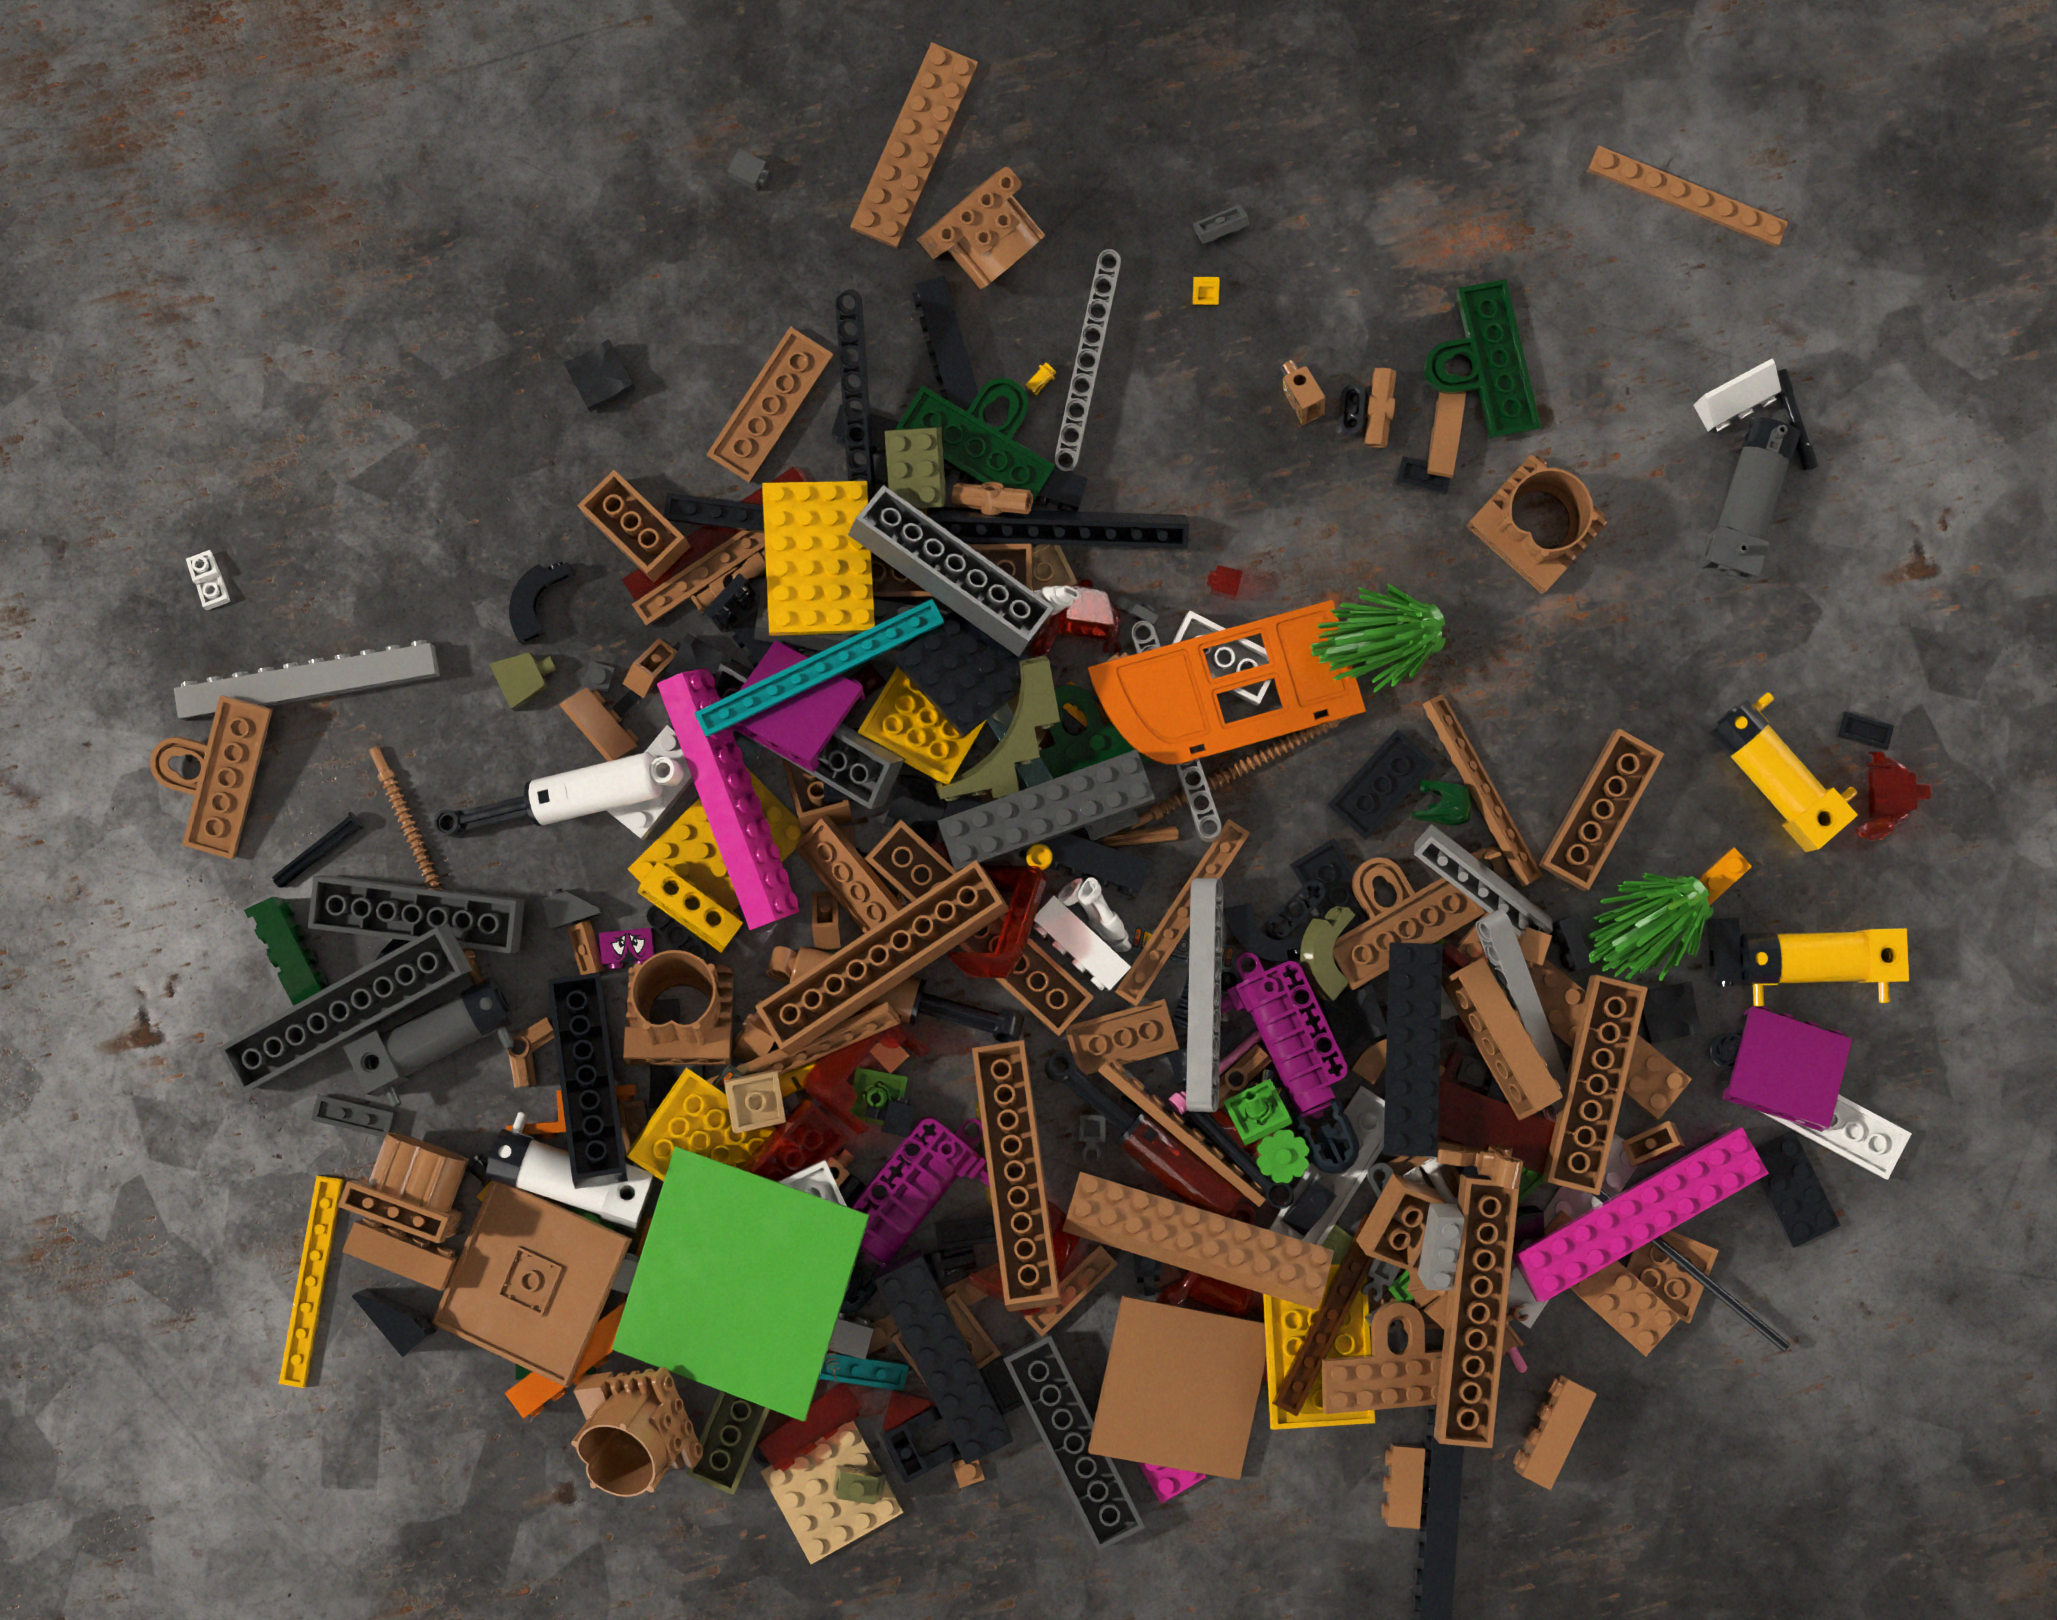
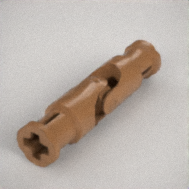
[690,550,766,616]

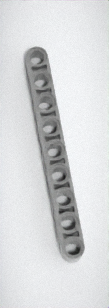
[1054,249,1121,473]
[1132,621,1222,842]
[1186,878,1223,1112]
[1476,909,1567,1127]

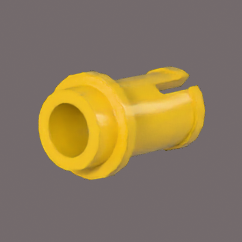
[1025,363,1057,396]

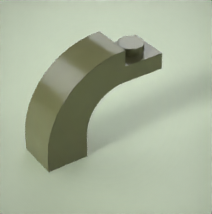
[1300,906,1355,1001]

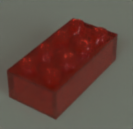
[739,1098,849,1182]

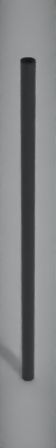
[1592,1189,1790,1352]

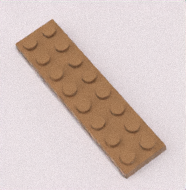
[850,42,978,249]

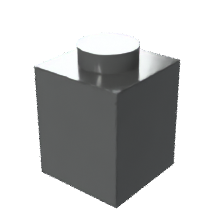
[727,149,770,191]

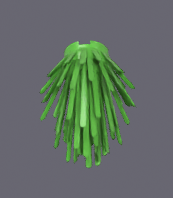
[1310,584,1446,693]
[1587,873,1713,982]

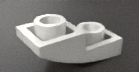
[186,550,231,611]

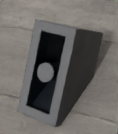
[1282,1178,1337,1236]

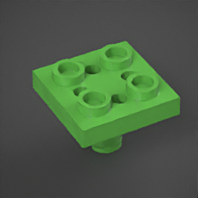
[846,1067,908,1125]
[1223,1079,1293,1146]

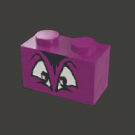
[599,928,657,969]

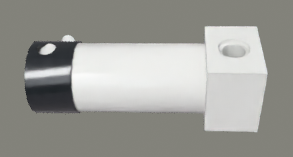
[485,1112,654,1233]

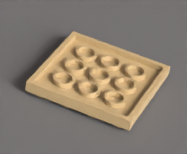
[760,1419,904,1564]

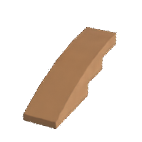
[1427,372,1468,478]

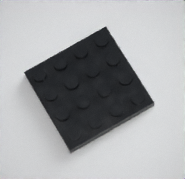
[893,611,1029,738]

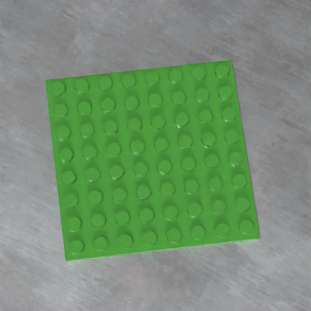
[612,1146,870,1421]

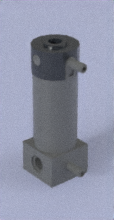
[1698,417,1801,584]
[343,977,514,1107]

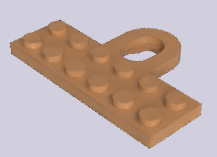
[150,695,273,859]
[1333,857,1485,991]
[1322,1301,1443,1414]

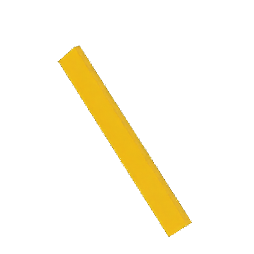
[279,1175,344,1388]

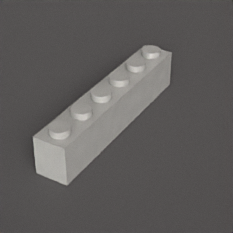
[1414,824,1553,936]

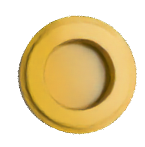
[1026,844,1052,871]

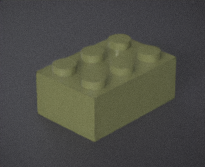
[885,427,947,508]

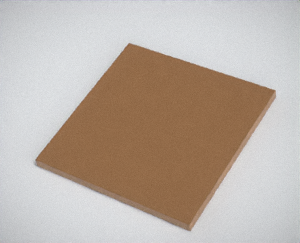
[431,1180,632,1388]
[1088,1295,1267,1480]

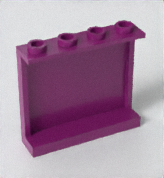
[731,640,866,773]
[1722,1006,1852,1132]

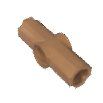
[1364,367,1397,448]
[952,482,1033,515]
[1213,1044,1272,1114]

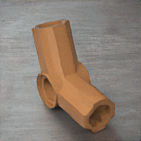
[506,1016,554,1088]

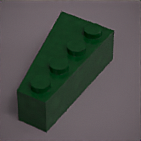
[244,897,328,1006]

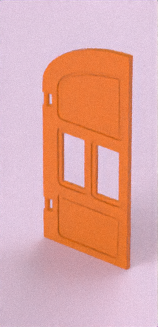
[1087,600,1366,765]

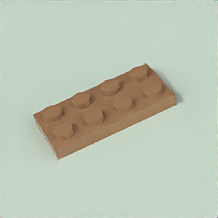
[1065,999,1179,1075]

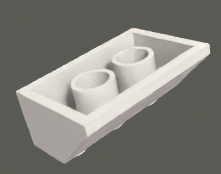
[1693,358,1781,432]

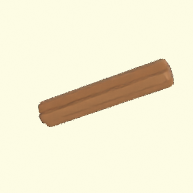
[1102,826,1179,847]

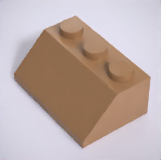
[559,687,640,762]

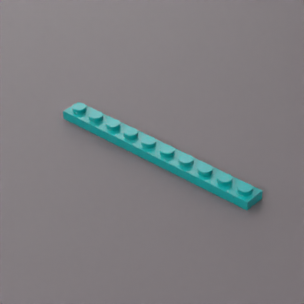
[694,599,944,738]

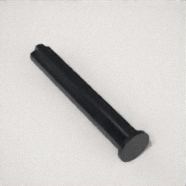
[272,811,363,888]

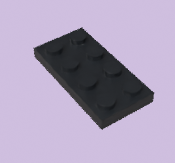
[703,573,756,632]
[1327,729,1435,840]
[1289,838,1369,938]
[1755,1130,1841,1248]

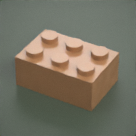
[1356,1173,1447,1271]

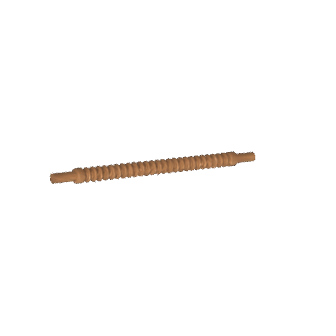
[1130,714,1351,830]
[369,746,483,985]

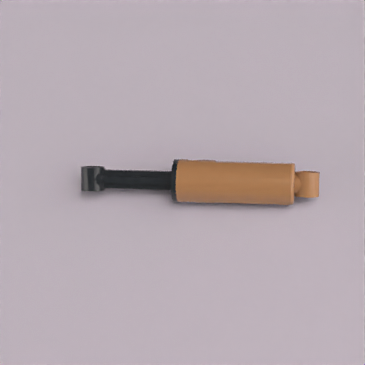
[766,946,1025,1043]

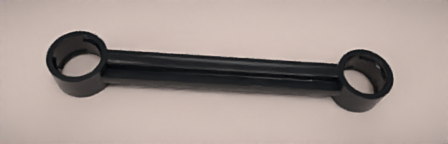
[1175,1090,1294,1209]

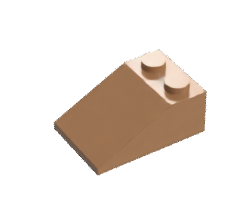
[781,757,852,834]

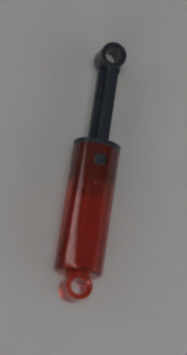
[1044,1051,1256,1225]

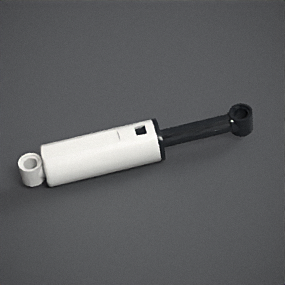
[434,752,684,838]

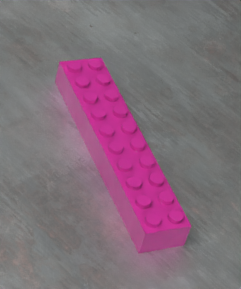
[657,668,800,930]
[1512,1127,1769,1302]

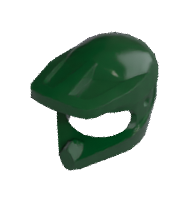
[1411,780,1472,826]

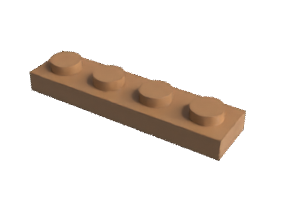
[1024,1245,1118,1337]

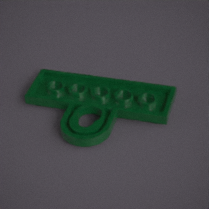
[1424,279,1541,439]
[895,378,1055,504]
[1014,684,1153,791]

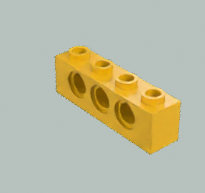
[637,861,743,953]

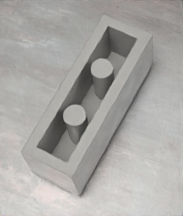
[1418,1203,1465,1290]

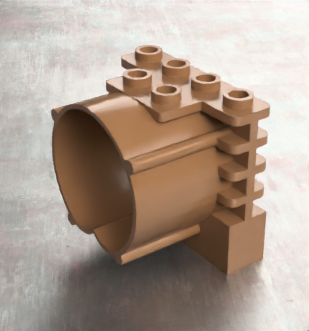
[917,167,1045,290]
[1466,455,1608,594]
[623,950,734,1065]
[338,1132,469,1244]
[571,1367,703,1497]

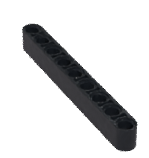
[835,289,876,503]

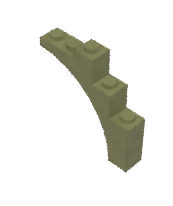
[935,656,1060,801]

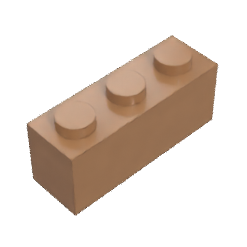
[1381,1443,1425,1529]

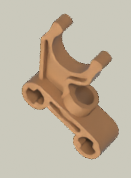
[1436,1140,1523,1189]

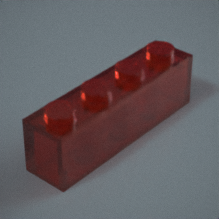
[757,1382,862,1472]

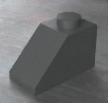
[541,888,604,930]

